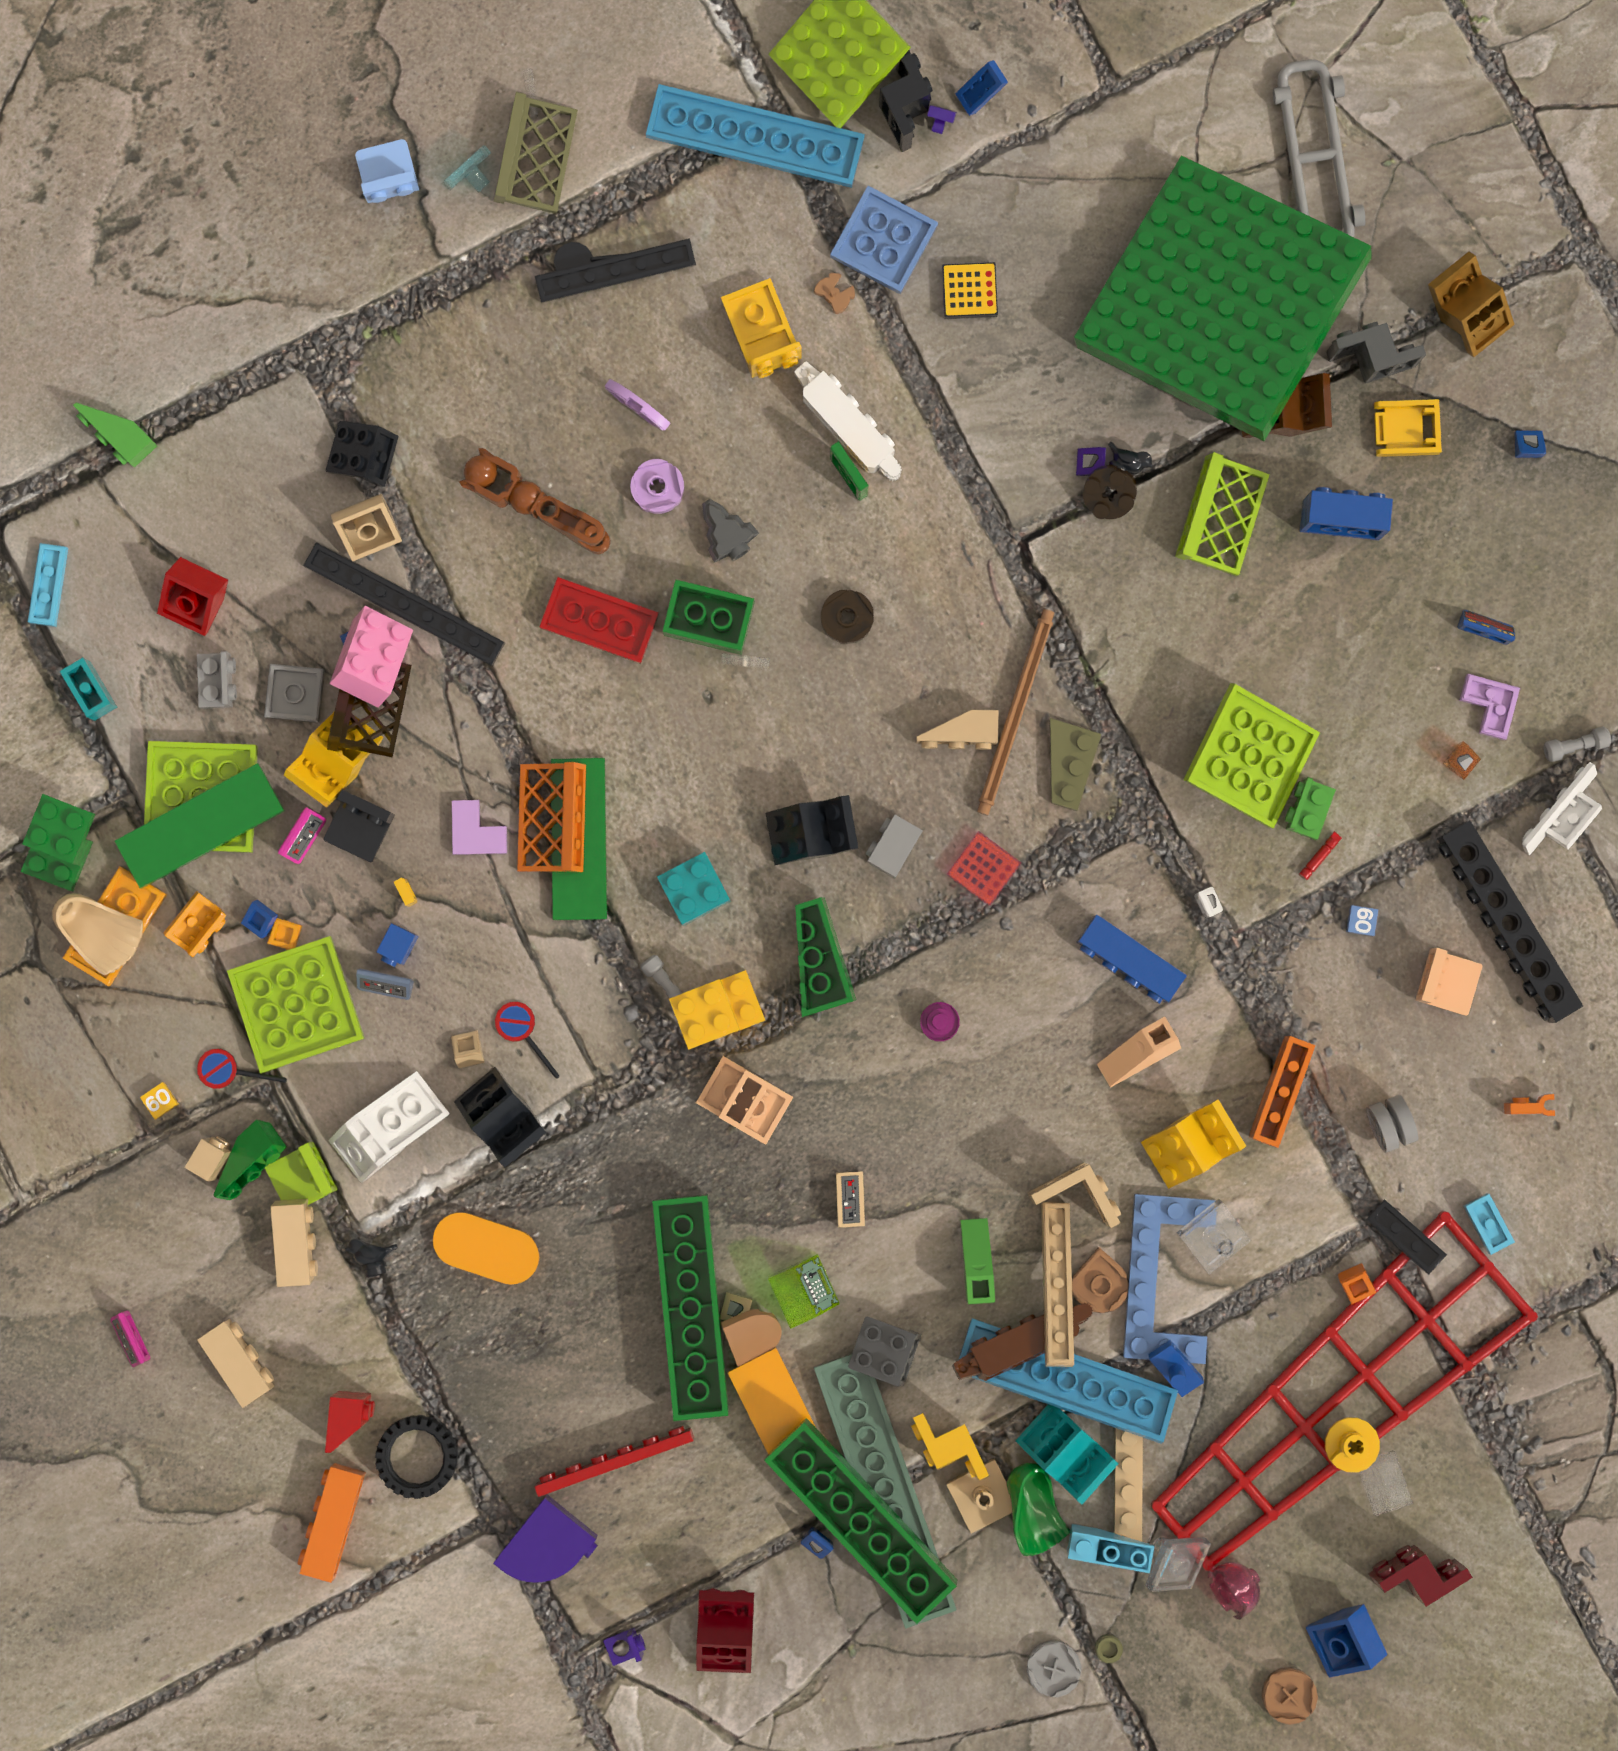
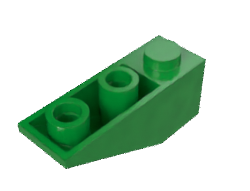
[213,1120,287,1200]

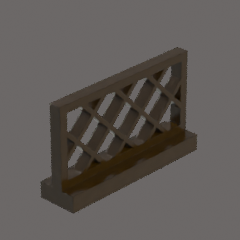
[327,663,412,758]

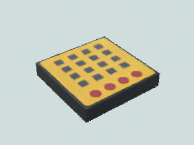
[942,262,998,319]

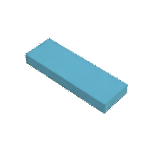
[28,543,68,627]

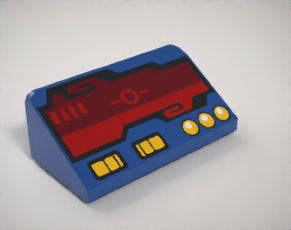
[1457,610,1515,645]

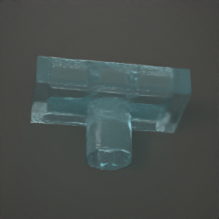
[443,145,491,193]

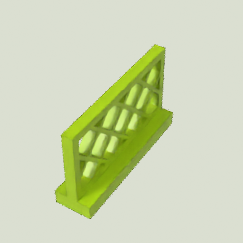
[1175,452,1270,576]

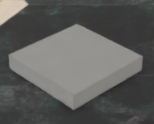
[264,664,325,723]

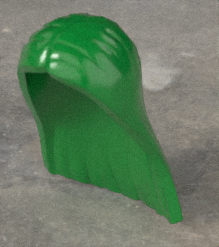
[1006,1463,1070,1556]

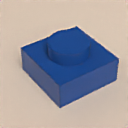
[241,900,278,939]

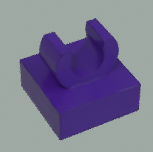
[927,105,957,134]

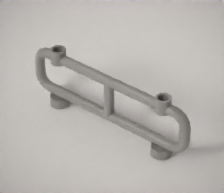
[1273,59,1365,237]

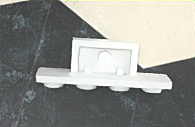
[1522,762,1602,855]

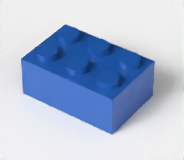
[1300,487,1393,540]

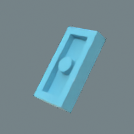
[1463,1193,1515,1255]

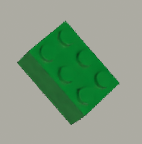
[662,579,755,655]

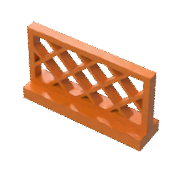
[517,762,586,872]

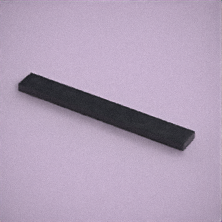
[303,542,505,667]

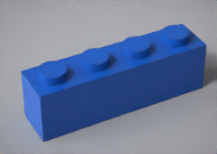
[1077,915,1187,1004]

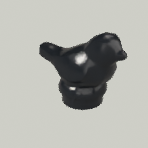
[1108,442,1153,474]
[345,1239,398,1278]

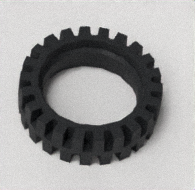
[375,1415,458,1499]

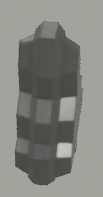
[702,499,759,563]

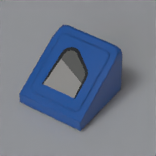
[1515,431,1546,458]
[801,1527,834,1559]

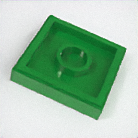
[830,441,869,501]

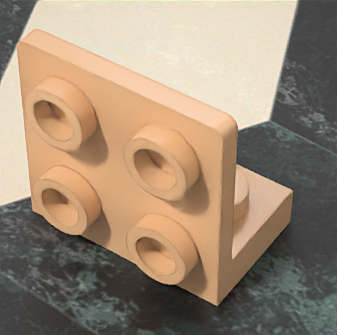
[1415,948,1482,1016]

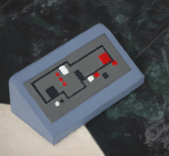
[356,969,414,1000]

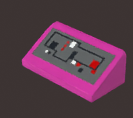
[278,807,326,864]
[110,1310,151,1367]

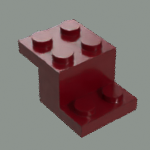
[1368,1545,1473,1607]
[696,1589,754,1673]

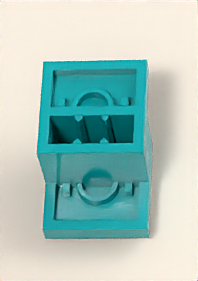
[1016,1404,1119,1504]

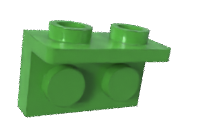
[1284,777,1336,840]

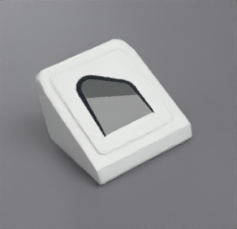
[1194,887,1223,918]

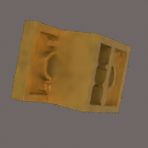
[1428,251,1515,357]

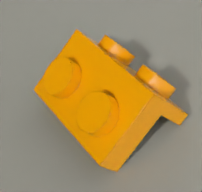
[163,891,226,957]

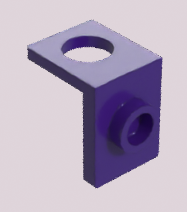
[604,1628,646,1666]

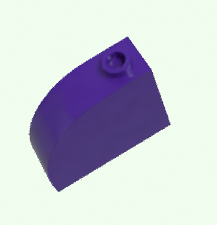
[493,1494,598,1583]

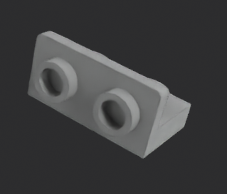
[197,651,237,709]

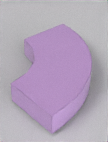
[605,379,670,430]

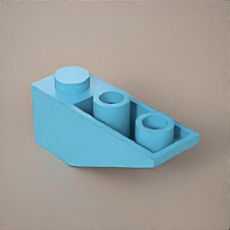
[1067,1524,1154,1573]

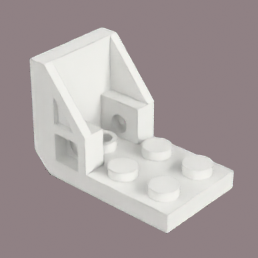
[329,1071,450,1183]

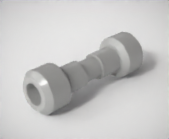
[1543,726,1611,762]
[641,955,682,1009]

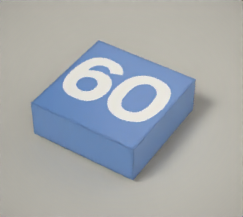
[1346,905,1378,936]

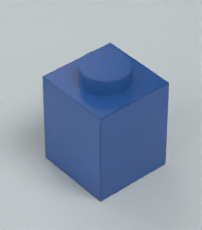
[376,923,419,967]

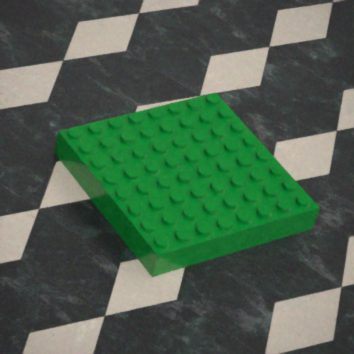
[1074,155,1372,441]

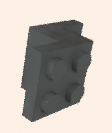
[1326,322,1426,384]

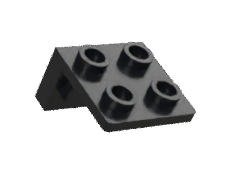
[326,421,399,487]
[324,789,395,863]

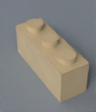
[271,1199,318,1287]
[197,1319,275,1408]

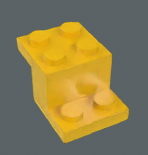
[283,712,383,808]
[669,970,765,1050]
[1141,1099,1246,1189]
[911,1413,989,1481]

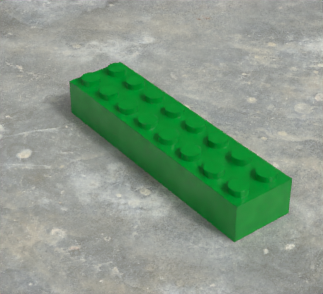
[652,1194,729,1421]
[764,1418,958,1624]

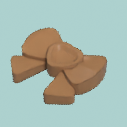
[814,273,855,314]

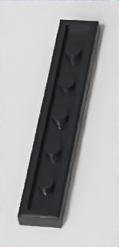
[535,238,696,303]

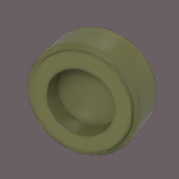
[1095,1634,1123,1664]

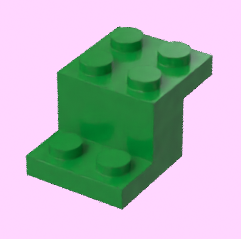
[21,794,95,892]

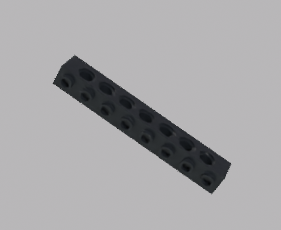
[1437,820,1583,1023]

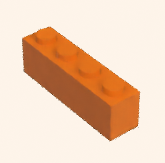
[1248,1036,1316,1148]
[298,1463,366,1583]

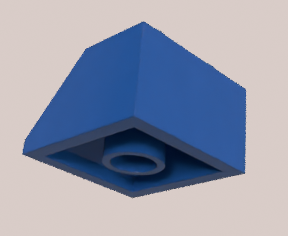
[1305,1604,1388,1678]

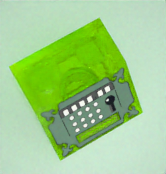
[768,1254,840,1329]

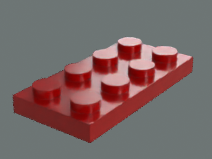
[539,577,659,664]

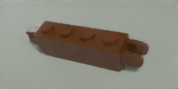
[952,1302,1093,1381]

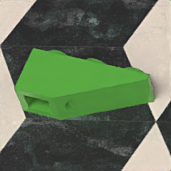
[73,403,157,468]
[960,1218,995,1304]

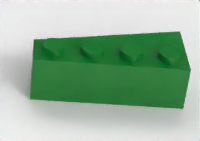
[795,897,857,1017]

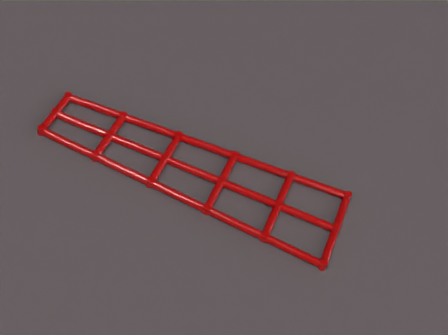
[1151,1211,1538,1571]

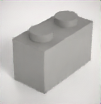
[865,815,923,879]

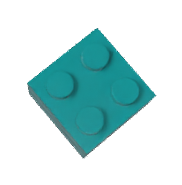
[657,852,731,926]

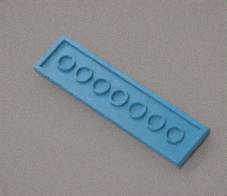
[646,84,865,188]
[954,1318,1178,1444]

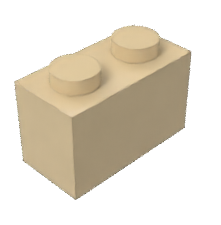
[184,1136,232,1181]

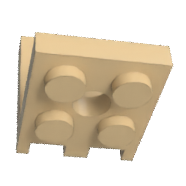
[1027,1162,1121,1228]

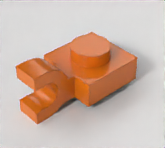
[1504,1094,1555,1116]

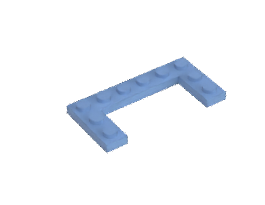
[1123,1194,1217,1364]

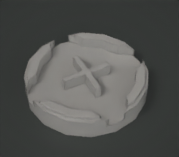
[1026,1640,1081,1697]

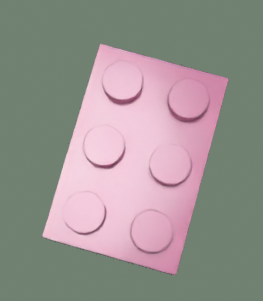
[330,606,413,708]

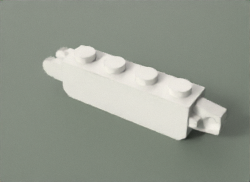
[794,362,902,482]

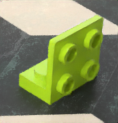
[265,1142,338,1205]

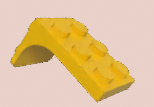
[721,278,802,378]

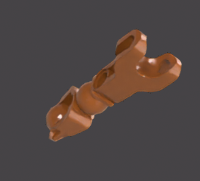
[459,448,611,554]

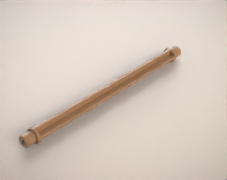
[977,609,1055,816]

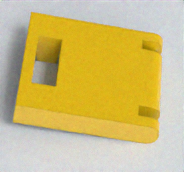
[1374,399,1442,457]

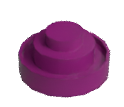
[920,1002,960,1041]

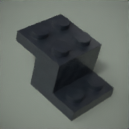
[879,50,933,152]
[765,795,859,866]
[454,1067,547,1168]

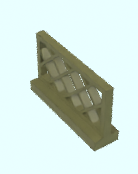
[493,92,578,214]

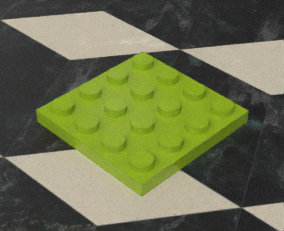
[768,0,911,129]
[1183,683,1320,829]
[144,741,258,853]
[227,936,365,1073]

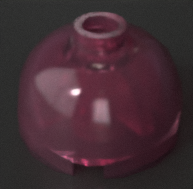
[1208,1562,1260,1620]

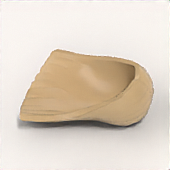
[52,893,143,975]

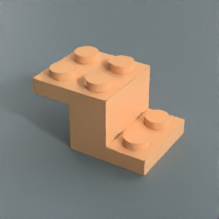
[696,1056,793,1145]

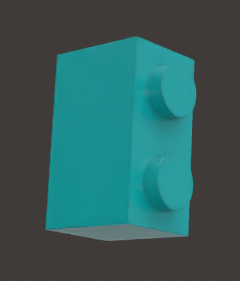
[60,658,118,721]

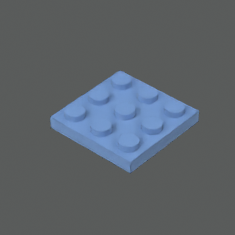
[830,186,938,294]

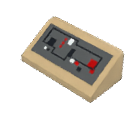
[836,1171,865,1228]

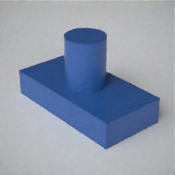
[955,60,1008,116]
[1148,1340,1204,1397]

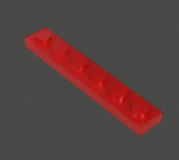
[535,1426,694,1497]

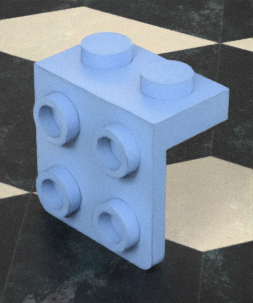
[355,139,419,203]

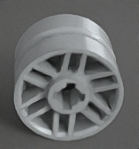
[1366,1095,1418,1153]

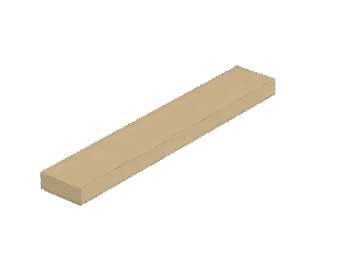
[1041,1202,1074,1367]

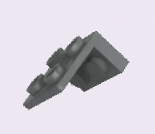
[848,1316,922,1387]

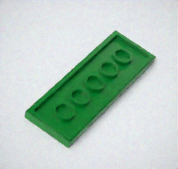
[551,758,607,920]
[115,763,285,889]

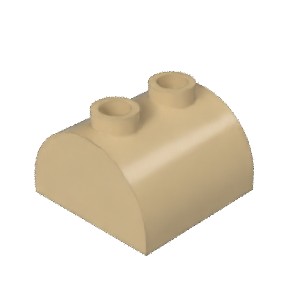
[331,494,402,562]

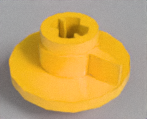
[1325,1417,1380,1472]

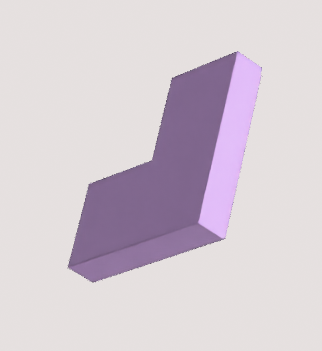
[1459,674,1520,740]
[452,800,507,855]

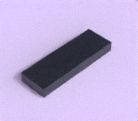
[1366,1199,1447,1275]

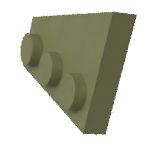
[1049,718,1101,811]

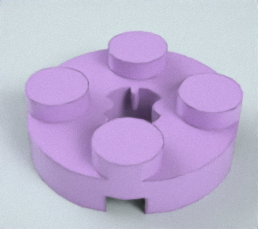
[630,459,684,514]

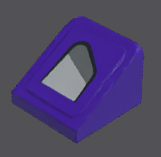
[1076,447,1106,476]

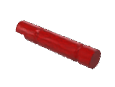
[1299,831,1342,880]

